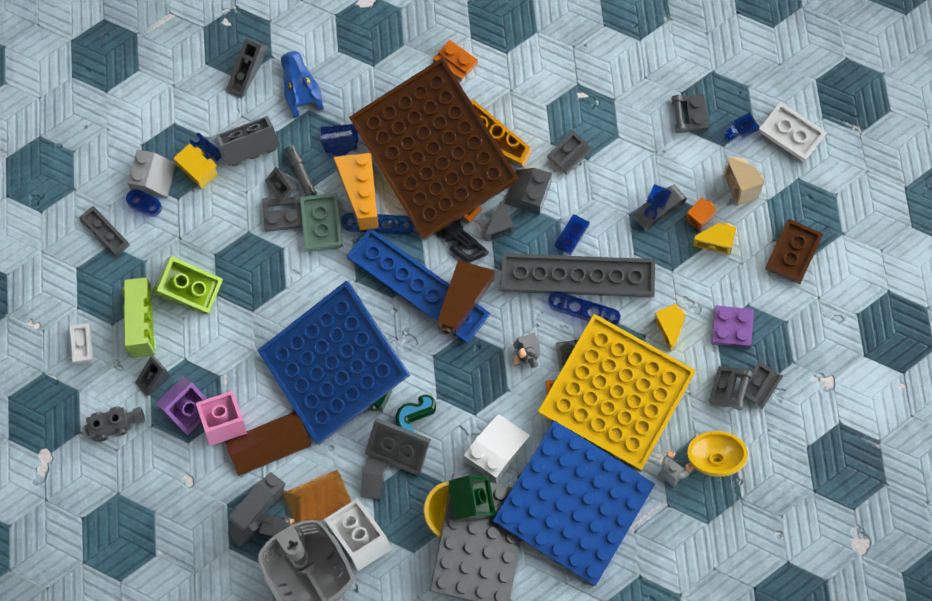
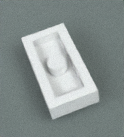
[70,323,93,364]

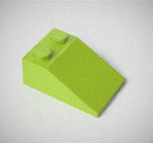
[152,256,223,314]

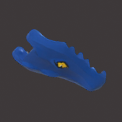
[281,51,324,118]

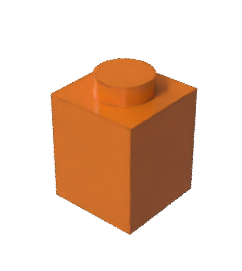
[685,197,716,231]

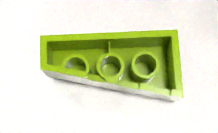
[122,277,155,358]

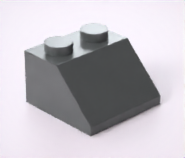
[504,168,552,215]

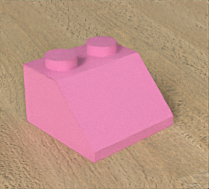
[196,391,247,446]

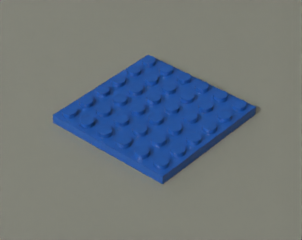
[257,281,410,445]
[492,420,655,586]

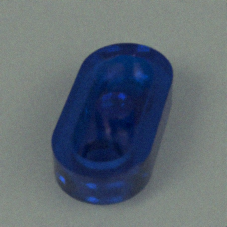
[126,189,162,217]

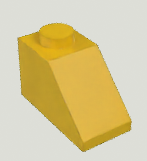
[693,223,737,255]
[654,304,686,352]

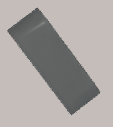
[633,184,687,231]

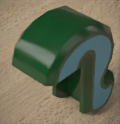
[395,394,436,432]

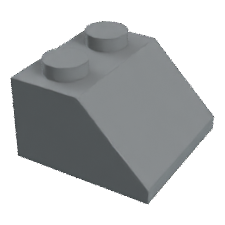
[127,150,176,198]

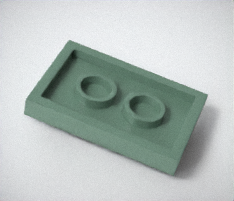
[300,193,343,252]

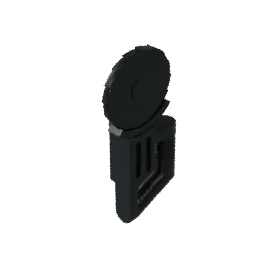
[436,219,489,263]

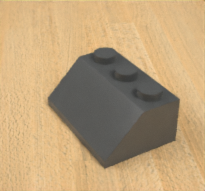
[216,116,280,166]

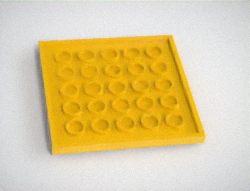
[537,314,696,472]

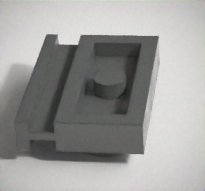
[547,131,593,175]
[744,361,783,409]

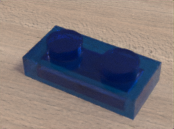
[555,214,590,255]

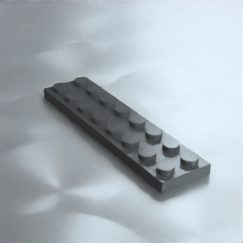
[501,253,655,297]

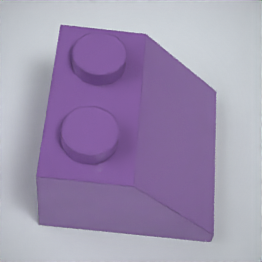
[156,377,207,436]

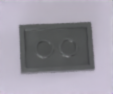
[365,418,431,476]

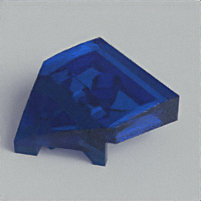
[320,124,359,157]

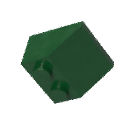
[449,475,496,521]

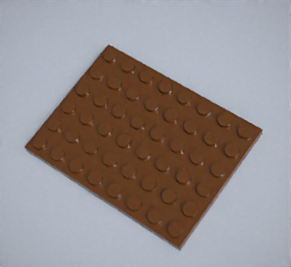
[349,57,520,241]

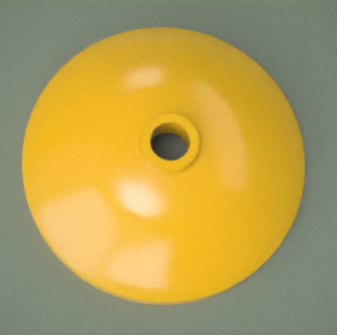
[687,431,748,477]
[424,481,450,538]

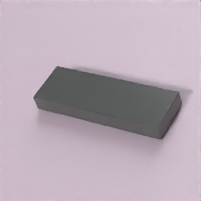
[79,206,130,257]

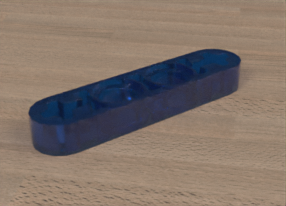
[341,212,415,235]
[548,292,621,326]

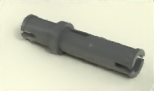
[285,145,317,196]

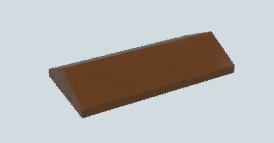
[225,411,312,476]

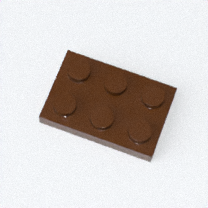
[765,218,823,284]

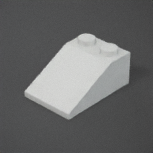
[464,414,530,483]
[324,498,392,571]

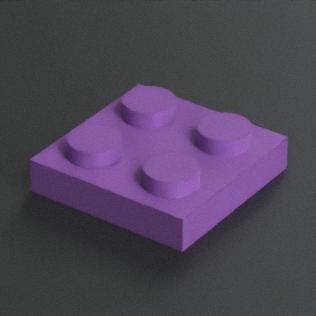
[712,305,754,348]

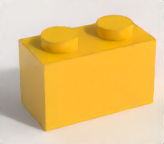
[174,144,218,189]

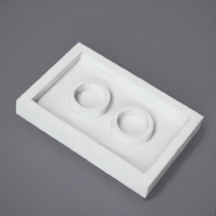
[758,102,827,163]

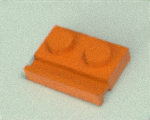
[433,40,478,82]

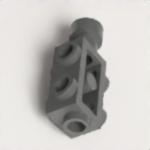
[84,406,145,442]

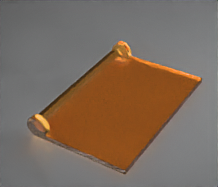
[283,469,352,523]

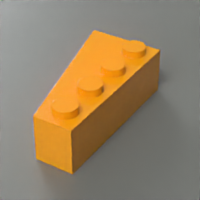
[471,99,532,168]
[334,153,379,230]

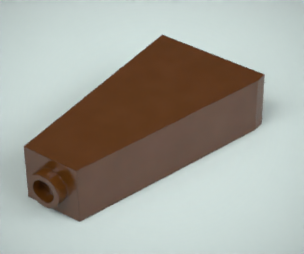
[437,260,495,334]

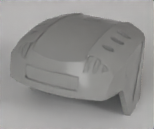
[258,520,355,601]

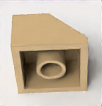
[723,157,764,206]

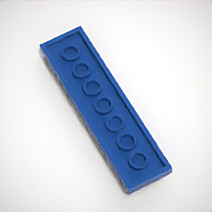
[346,229,490,344]

